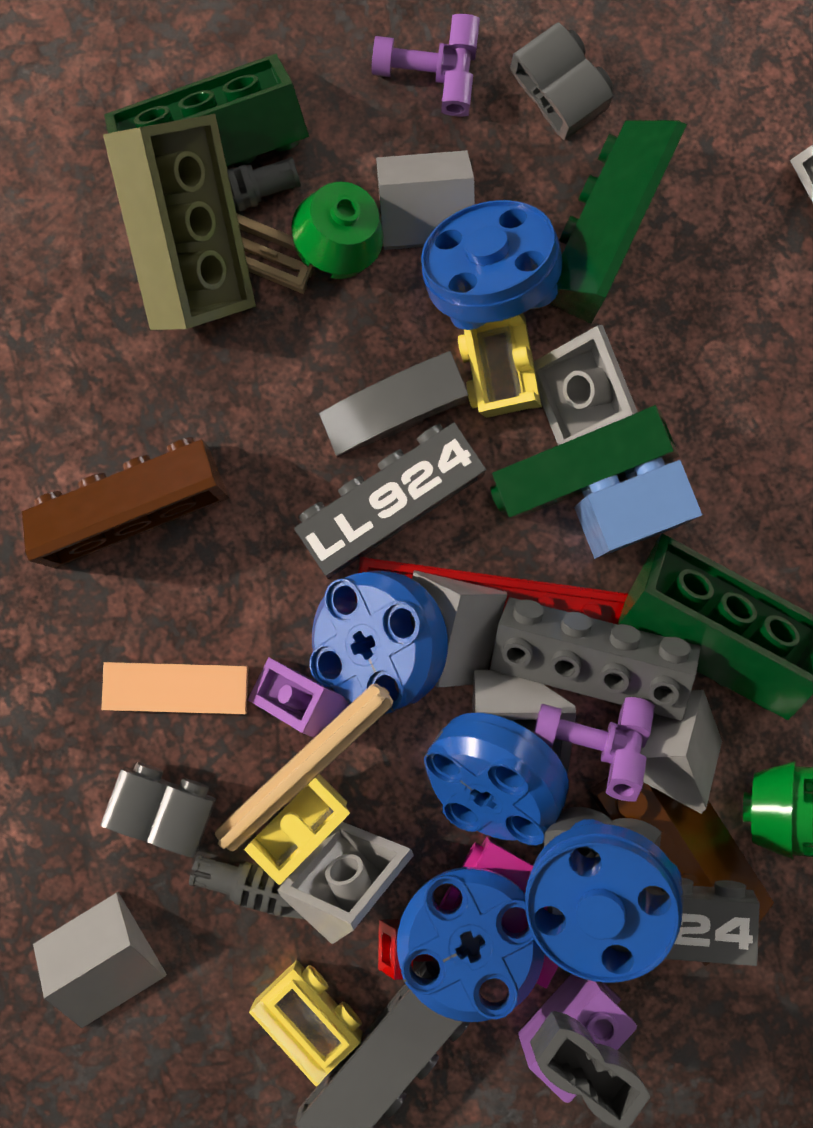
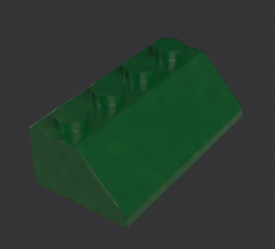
[104,53,310,167]
[549,120,687,324]
[618,533,813,720]

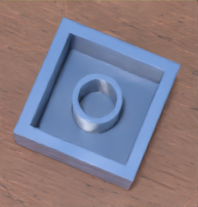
[574,457,702,559]

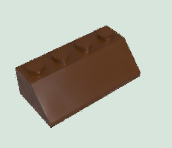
[22,437,229,569]
[589,777,774,966]

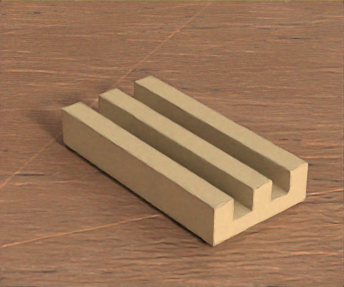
[236,213,314,294]

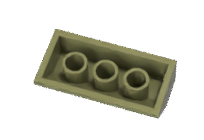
[103,114,256,330]

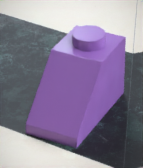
[248,657,349,738]

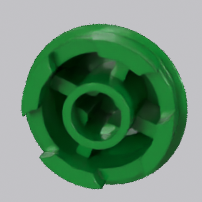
[291,182,384,279]
[743,761,813,860]

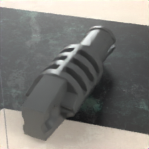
[227,156,301,211]
[189,855,304,919]

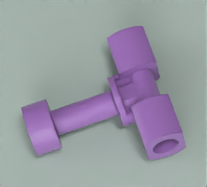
[372,14,480,117]
[534,697,655,801]

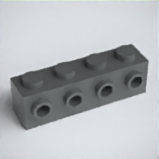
[490,597,701,721]

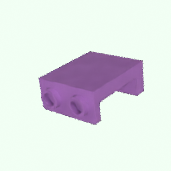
[518,974,637,1103]

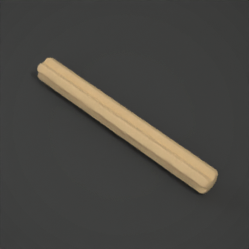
[215,683,393,851]

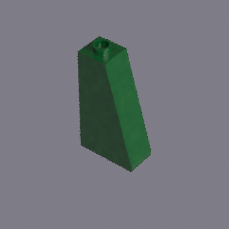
[490,405,680,518]

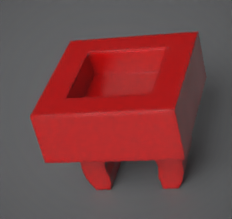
[378,919,433,980]

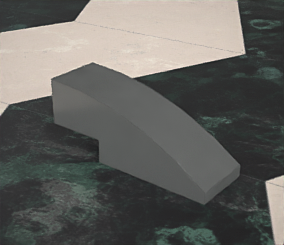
[319,351,469,457]

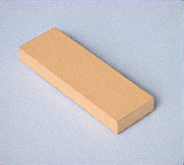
[101,662,249,714]

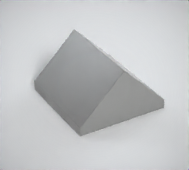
[376,150,475,250]
[534,325,638,445]
[411,570,507,687]
[640,690,722,814]
[278,822,414,944]
[33,892,167,1028]

